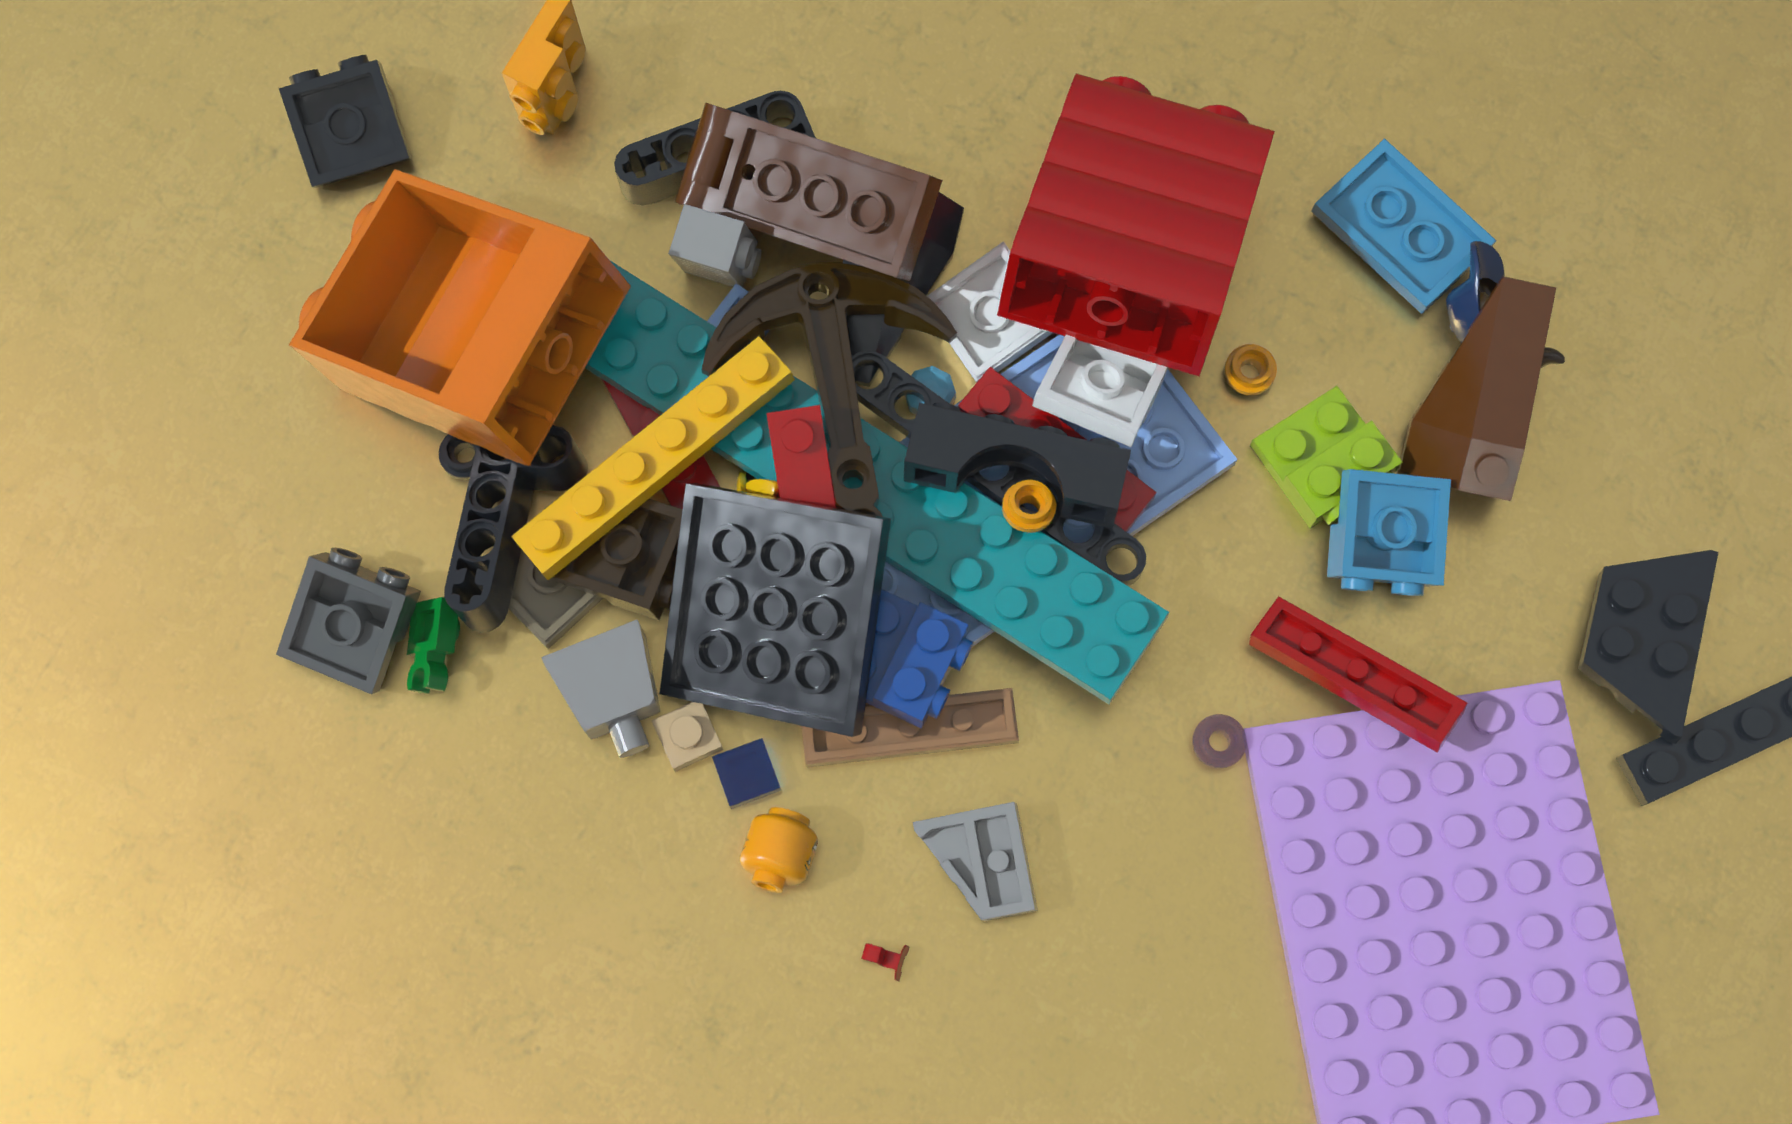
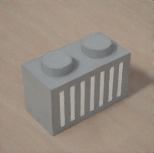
[668,204,761,287]

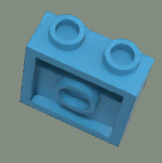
[1327,469,1451,596]

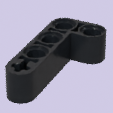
[614,90,816,206]
[444,425,588,633]

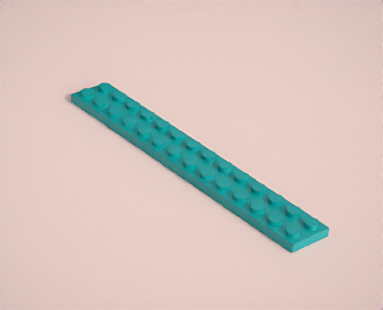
[585,261,1169,705]

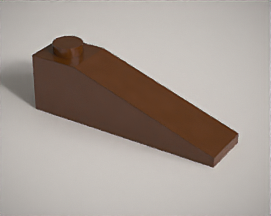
[1399,276,1556,501]

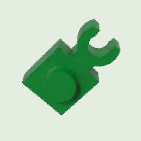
[407,597,460,694]

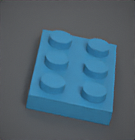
[1311,138,1496,314]

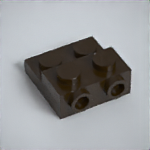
[553,499,683,620]

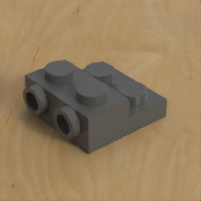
[276,547,421,694]

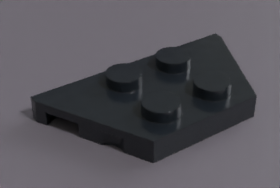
[1578,550,1719,744]

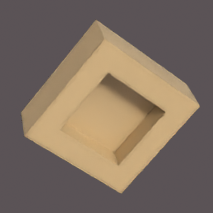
[652,702,724,772]

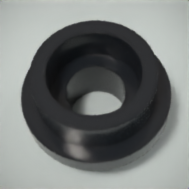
[439,434,477,480]

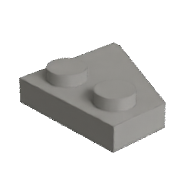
[913,802,1038,921]

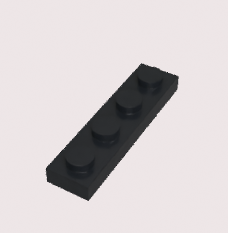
[1616,677,1792,807]

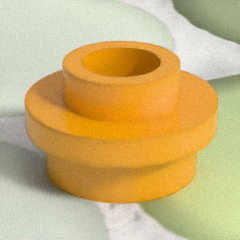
[1224,344,1277,395]
[1002,480,1056,533]

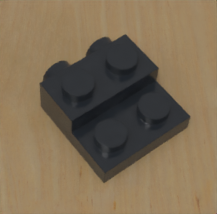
[279,55,411,188]

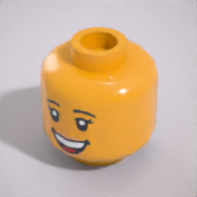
[739,807,818,893]

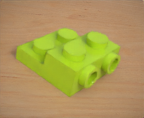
[1250,386,1403,529]

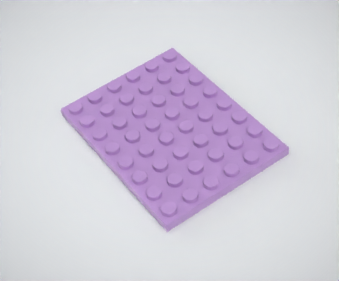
[1241,680,1660,1124]

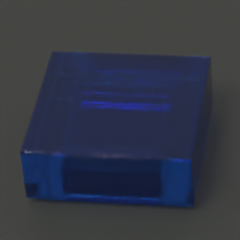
[712,738,782,809]

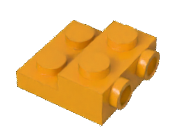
[502,0,586,135]

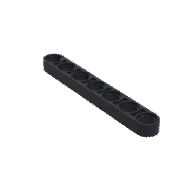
[852,351,1146,586]

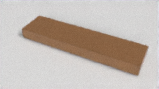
[802,688,1019,767]

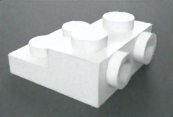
[1032,335,1168,447]

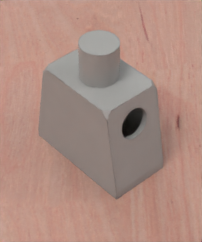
[541,620,660,758]

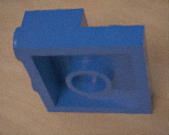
[866,589,974,729]

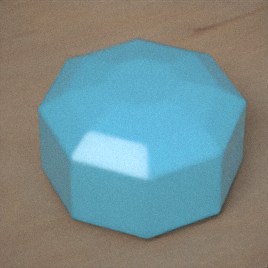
[905,366,956,415]

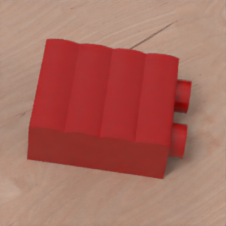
[997,73,1275,377]

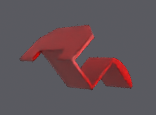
[861,943,909,982]

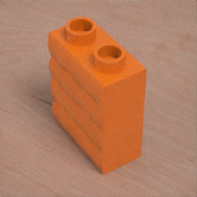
[289,169,631,466]

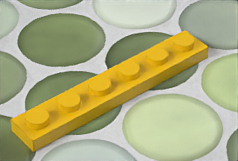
[511,336,795,580]

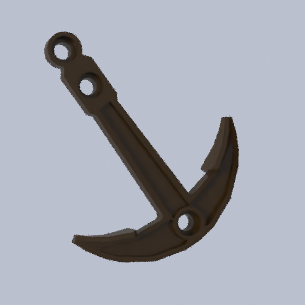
[701,262,957,517]

